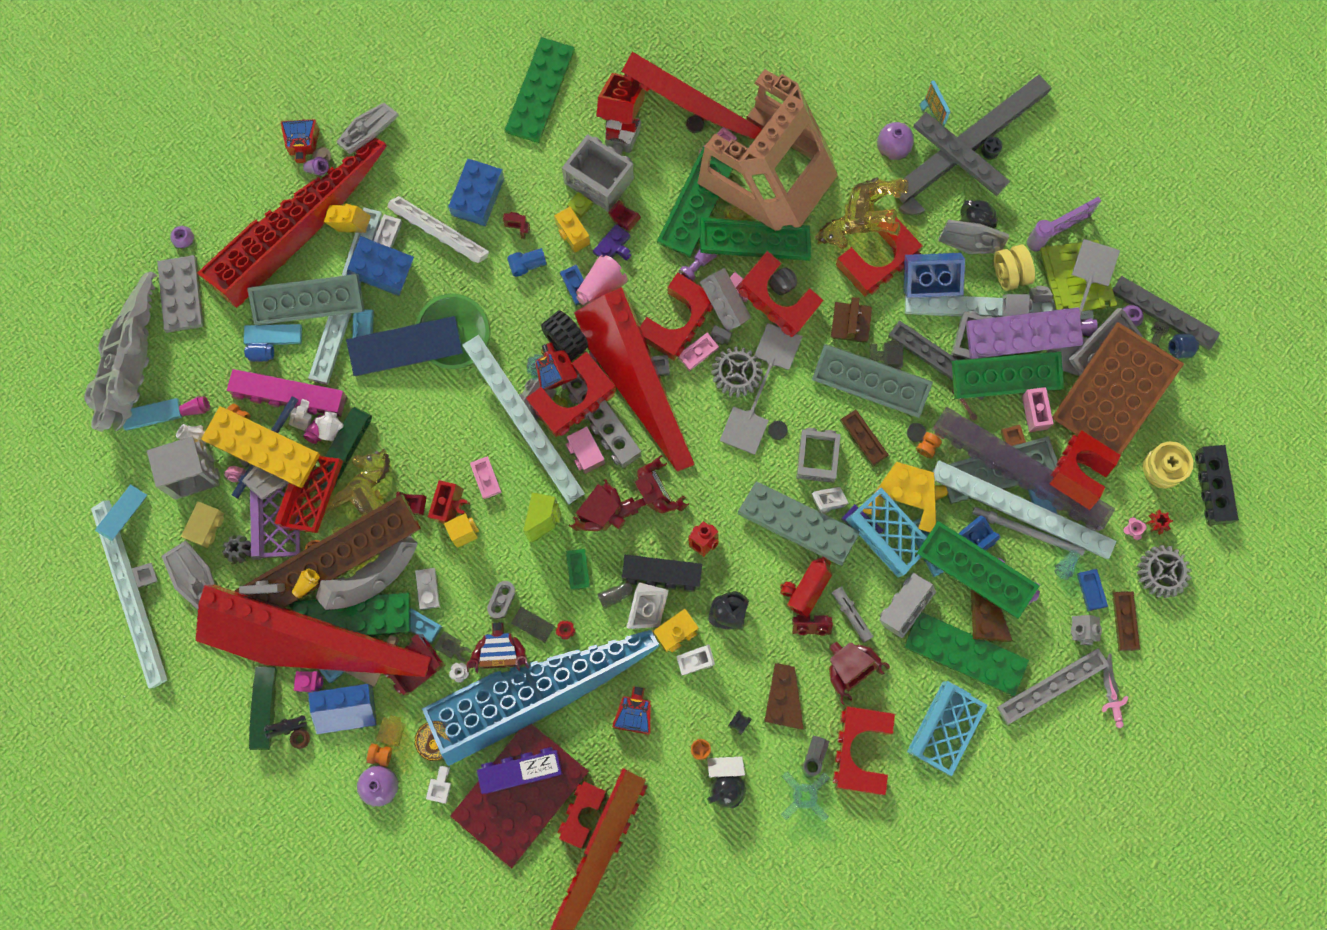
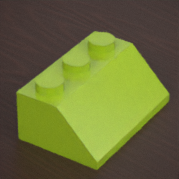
[523,492,562,542]

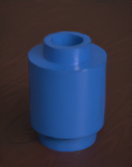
[244,343,274,362]

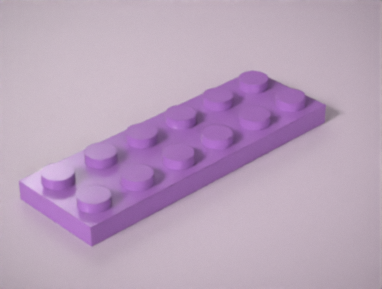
[966,307,1083,359]

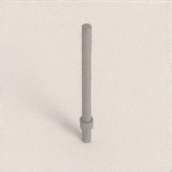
[972,507,1085,556]

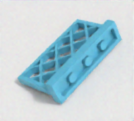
[846,488,927,577]
[907,681,987,776]

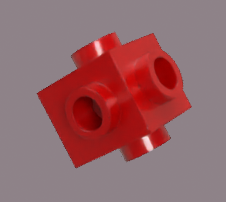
[688,521,719,557]

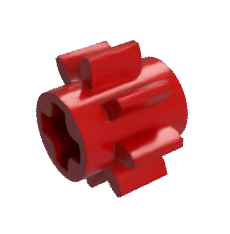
[1146,509,1173,535]

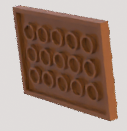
[1052,322,1184,455]

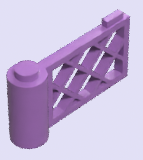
[1027,196,1101,251]

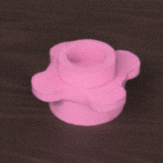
[1123,517,1147,540]

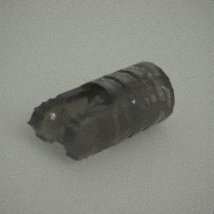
[597,583,633,609]

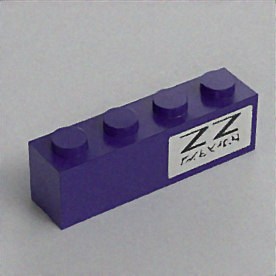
[477,747,563,794]

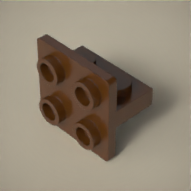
[831,297,872,343]

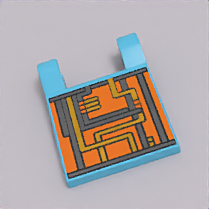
[920,81,951,127]

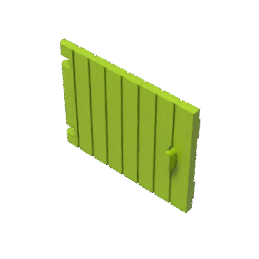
[1040,240,1117,311]

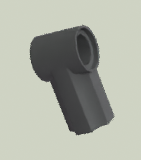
[802,735,830,777]

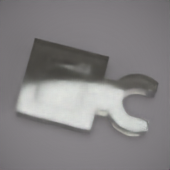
[434,631,472,662]

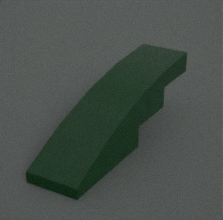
[249,667,277,750]

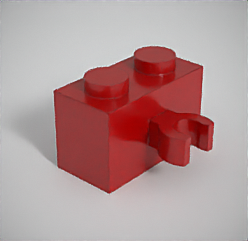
[428,480,470,524]

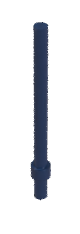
[232,396,298,499]

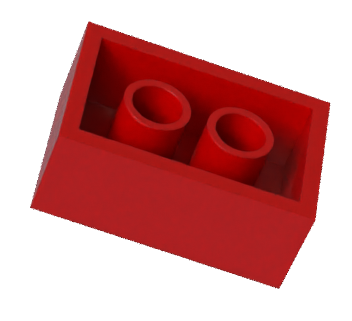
[596,73,645,124]

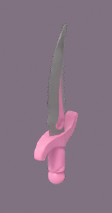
[1102,653,1128,728]

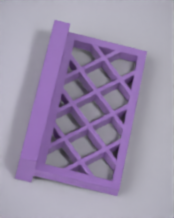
[250,483,300,560]

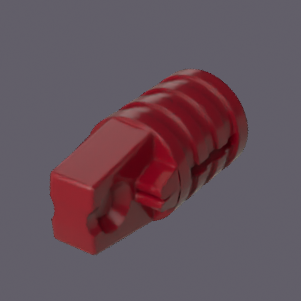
[619,497,646,519]

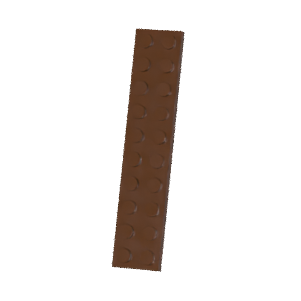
[235,495,421,608]

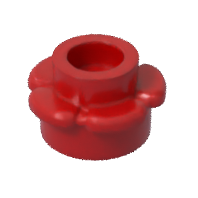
[780,582,796,597]
[556,621,575,640]

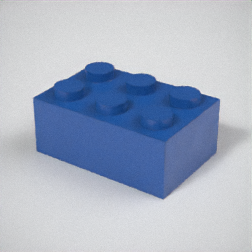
[448,159,505,227]
[346,236,414,296]
[904,253,965,298]

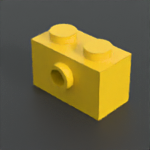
[324,204,371,233]
[554,206,590,253]
[444,514,479,548]
[653,609,699,653]

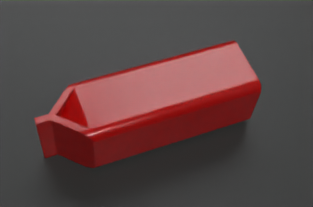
[787,556,832,618]

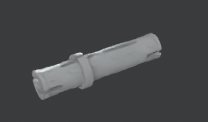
[832,586,874,643]

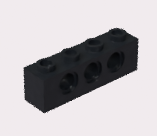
[1195,445,1239,526]

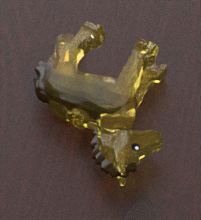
[815,177,909,249]
[317,448,391,533]

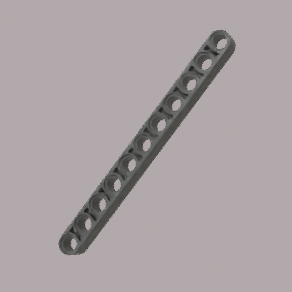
[892,75,1052,204]

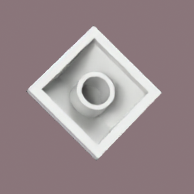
[627,583,668,629]

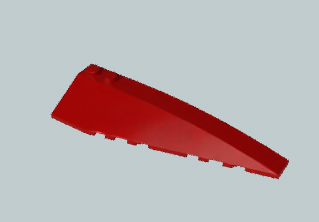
[621,51,763,140]
[574,287,695,472]

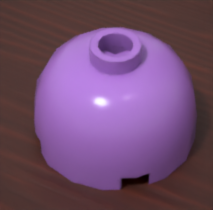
[877,122,914,160]
[357,766,398,807]

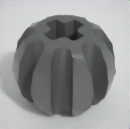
[770,268,797,295]
[223,535,251,564]

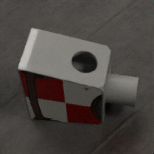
[605,118,641,155]

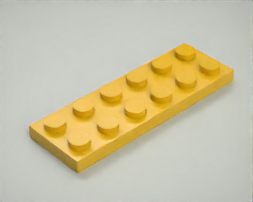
[201,406,320,488]

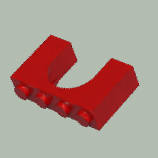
[836,214,923,297]
[736,251,824,337]
[640,272,714,361]
[526,352,616,437]
[1050,430,1121,510]
[832,706,895,795]

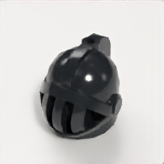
[960,200,998,228]
[708,591,749,630]
[706,776,747,809]

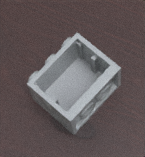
[562,134,634,212]
[147,436,220,500]

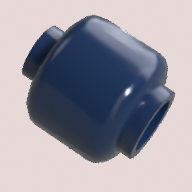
[1168,334,1199,359]

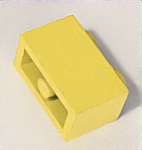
[181,501,224,549]

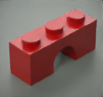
[558,782,607,849]

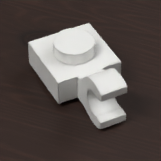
[289,399,312,430]
[426,766,451,804]

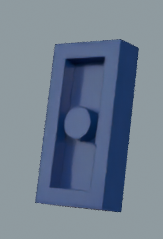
[560,265,584,306]

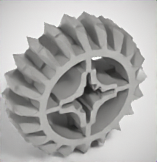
[711,347,763,398]
[1137,545,1192,598]

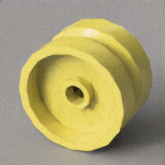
[993,244,1035,291]
[1143,441,1193,489]

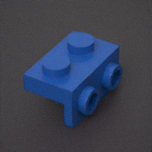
[959,515,1001,550]

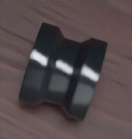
[981,137,1002,160]
[728,710,752,735]

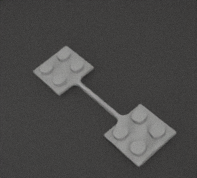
[1046,239,1120,376]
[720,323,803,455]

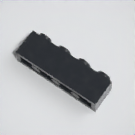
[622,554,702,592]

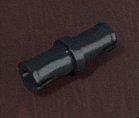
[264,715,307,739]

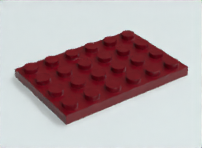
[450,724,589,869]

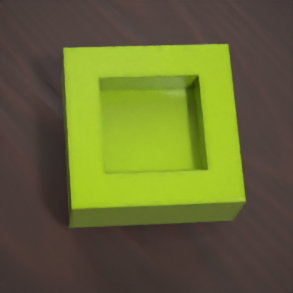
[567,191,593,218]

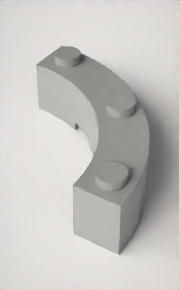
[316,536,418,609]

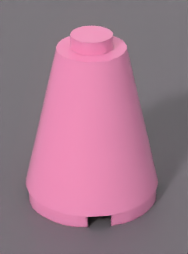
[576,255,628,305]

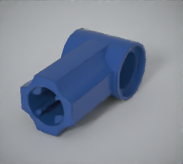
[507,248,547,277]

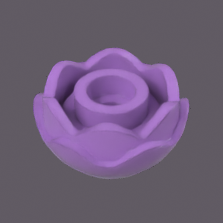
[170,226,194,248]
[1123,305,1144,326]

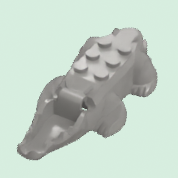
[84,272,158,432]

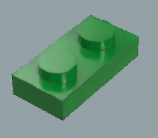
[566,549,590,590]

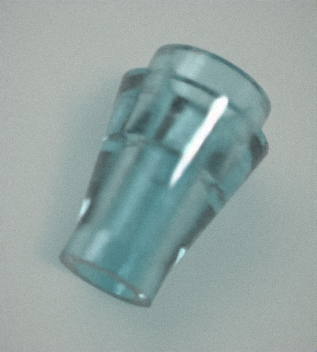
[1055,550,1081,580]

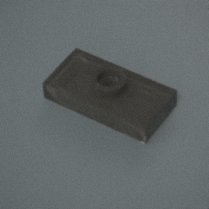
[511,607,555,643]

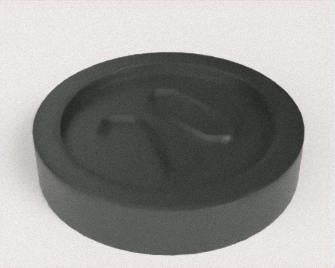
[686,115,704,133]
[768,421,788,440]
[907,423,926,442]

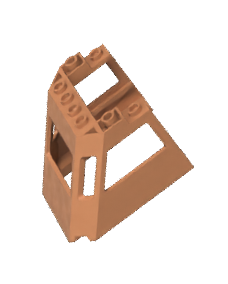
[698,69,838,231]

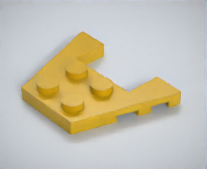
[862,462,936,532]

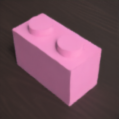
[1022,387,1053,432]
[566,427,605,474]

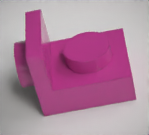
[294,671,323,692]

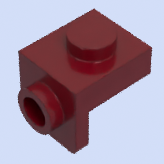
[608,200,641,231]
[503,212,530,239]
[396,492,427,515]

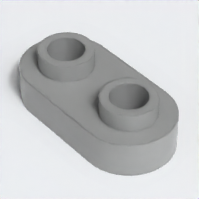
[487,581,515,619]

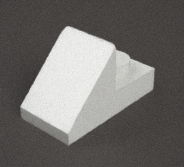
[812,487,849,514]
[676,645,715,675]

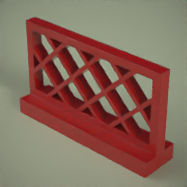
[274,456,343,533]

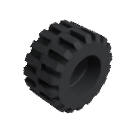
[541,310,589,361]

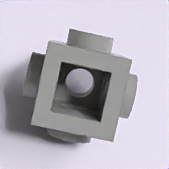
[1071,615,1102,645]

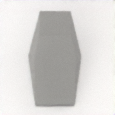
[337,103,399,154]
[938,220,1009,254]
[242,466,289,500]
[161,541,215,609]

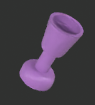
[679,250,717,281]

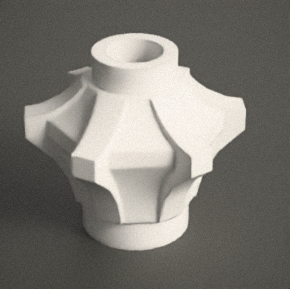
[315,412,344,441]
[176,424,206,446]

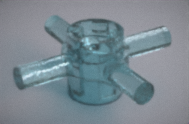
[780,771,829,822]

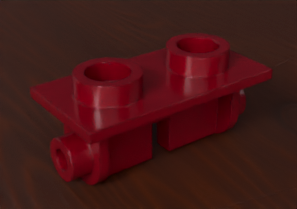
[792,615,833,636]

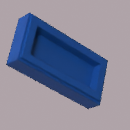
[1077,569,1108,612]

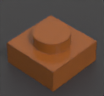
[1000,425,1026,448]

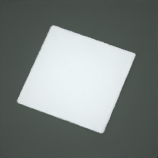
[707,757,745,777]

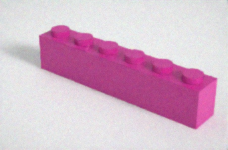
[227,369,347,417]

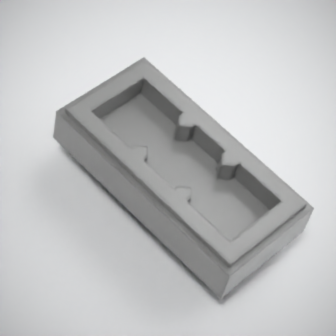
[239,581,285,594]

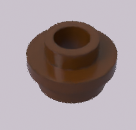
[290,729,310,749]

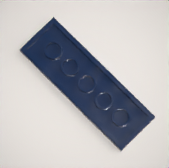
[346,316,464,377]

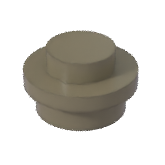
[313,147,331,163]

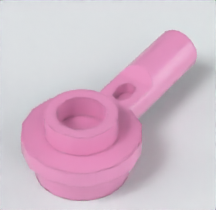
[224,466,246,482]

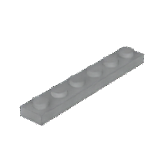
[996,648,1109,725]

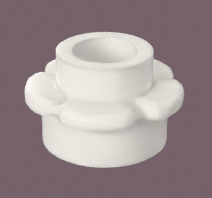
[449,663,469,682]

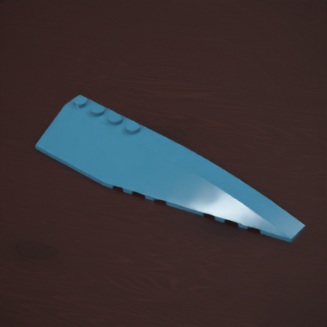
[422,630,659,766]

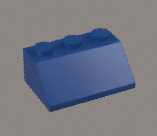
[308,684,377,734]

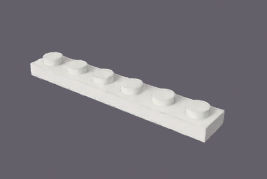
[387,196,489,263]

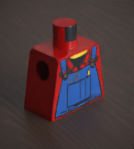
[281,119,319,163]
[536,343,578,390]
[612,686,651,735]

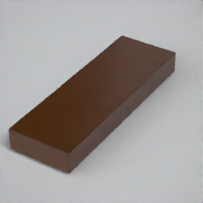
[840,409,889,467]
[1112,591,1140,651]

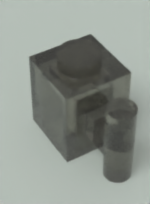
[870,340,903,370]

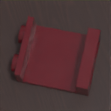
[384,634,446,695]

